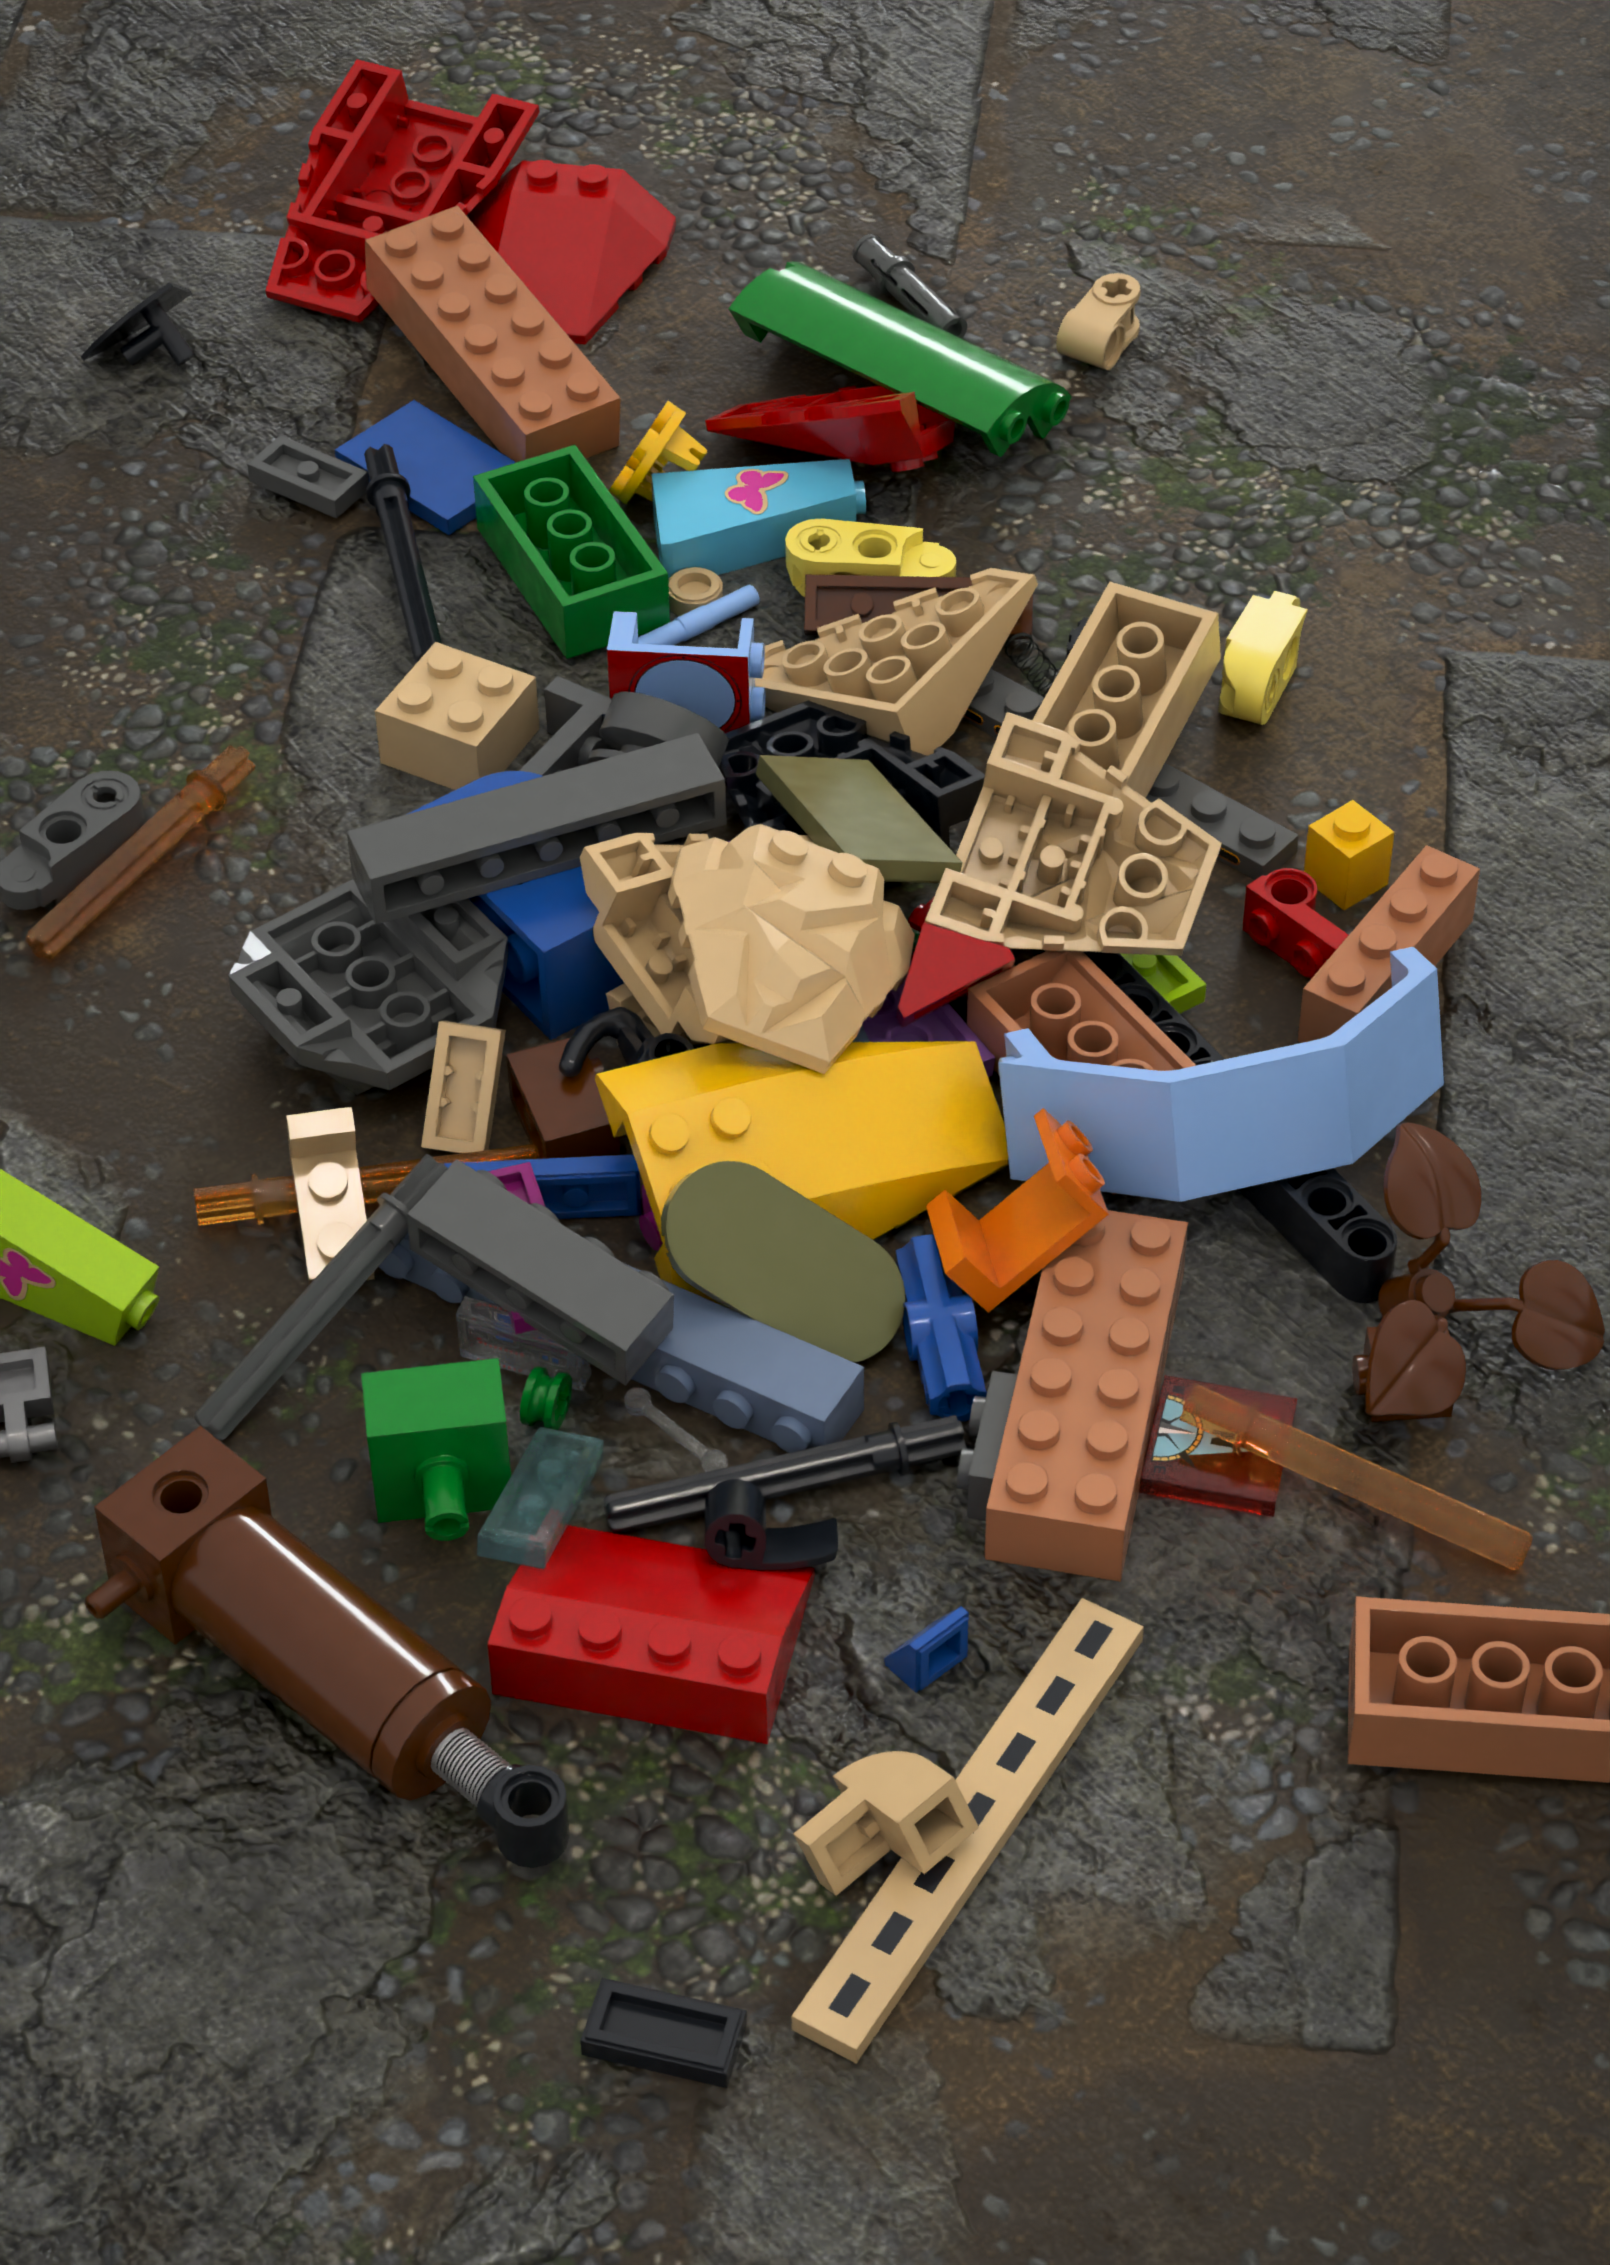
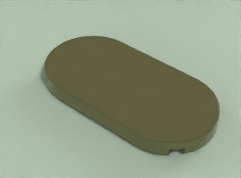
[661,1161,905,1363]

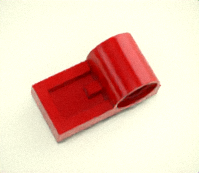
[1242,868,1349,979]

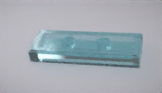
[477,1427,604,1569]

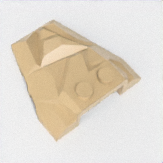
[925,712,1222,956]
[668,824,915,1074]
[580,833,815,1044]

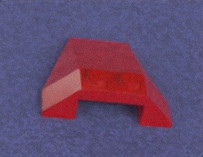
[468,160,676,344]
[705,385,955,472]

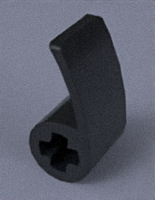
[705,1479,838,1570]

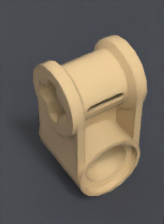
[1056,273,1140,370]

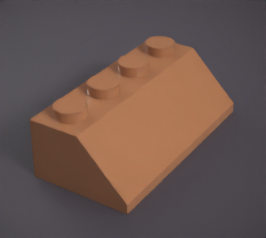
[967,950,1197,1195]

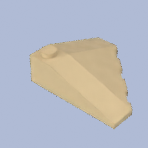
[755,568,1038,756]

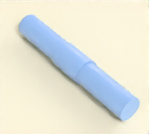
[638,584,760,646]

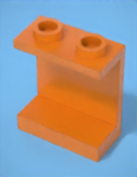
[926,1108,1109,1313]

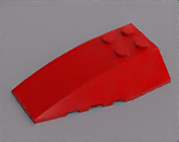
[265,59,540,323]

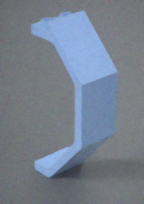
[998,947,1444,1202]

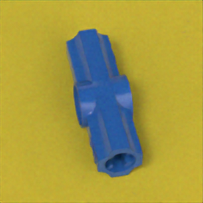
[895,1234,987,1422]

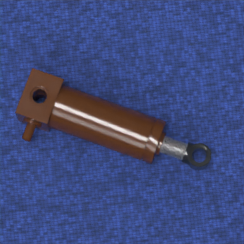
[85,1426,570,1868]

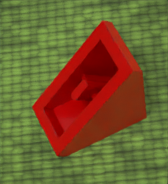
[896,922,1015,1028]

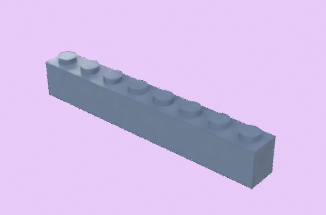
[378,1171,864,1453]

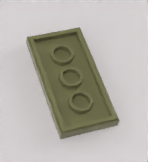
[756,755,963,883]

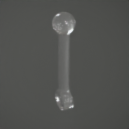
[624,1387,728,1472]

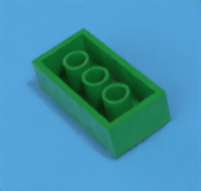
[473,445,670,659]

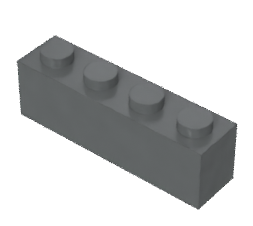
[407,1159,674,1385]

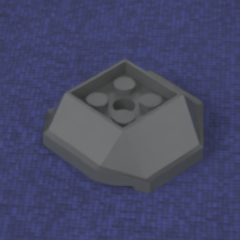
[228,879,509,1095]

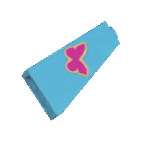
[651,459,866,579]

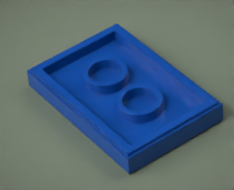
[335,400,516,535]

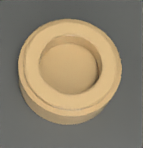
[668,567,723,616]

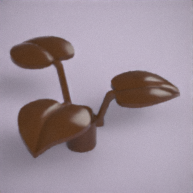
[1366,1123,1605,1416]

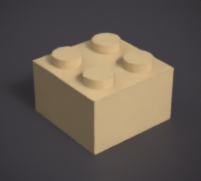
[375,642,540,790]

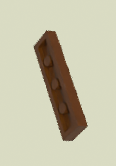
[804,574,1033,639]

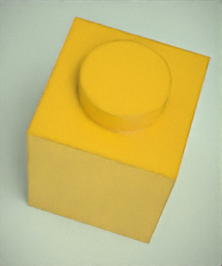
[1304,800,1394,911]

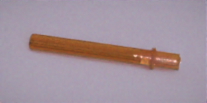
[26,745,256,959]
[193,1144,540,1226]
[1179,1383,1533,1570]

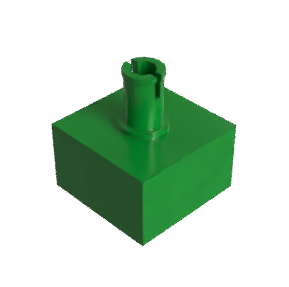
[361,1358,514,1541]

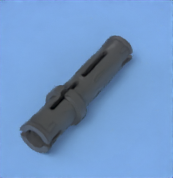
[852,234,968,339]

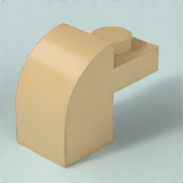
[793,1751,979,1896]

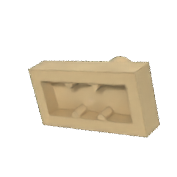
[421,1021,506,1157]

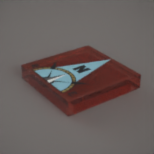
[1139,1375,1298,1517]

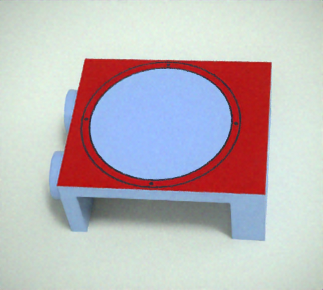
[607,612,766,733]

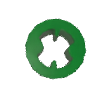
[520,1366,572,1432]

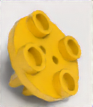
[609,401,707,504]

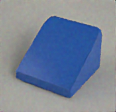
[884,1606,969,1693]

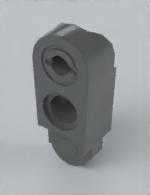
[0,771,146,910]

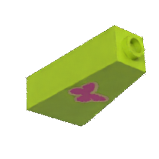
[0,1169,159,1346]

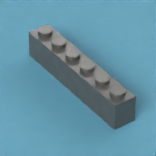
[347,733,727,925]

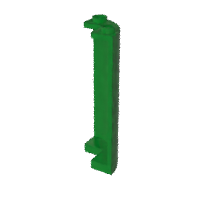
[728,262,1072,457]

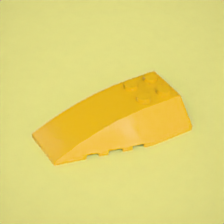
[595,1041,1009,1306]

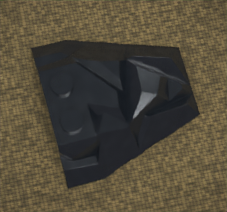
[719,700,985,882]

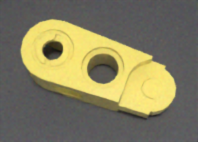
[785,519,956,597]
[1218,591,1308,725]

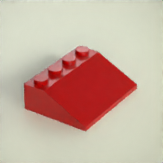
[487,1521,815,1744]

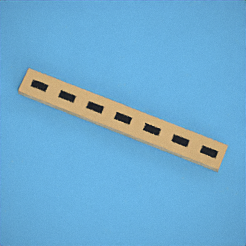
[792,1598,1144,2064]

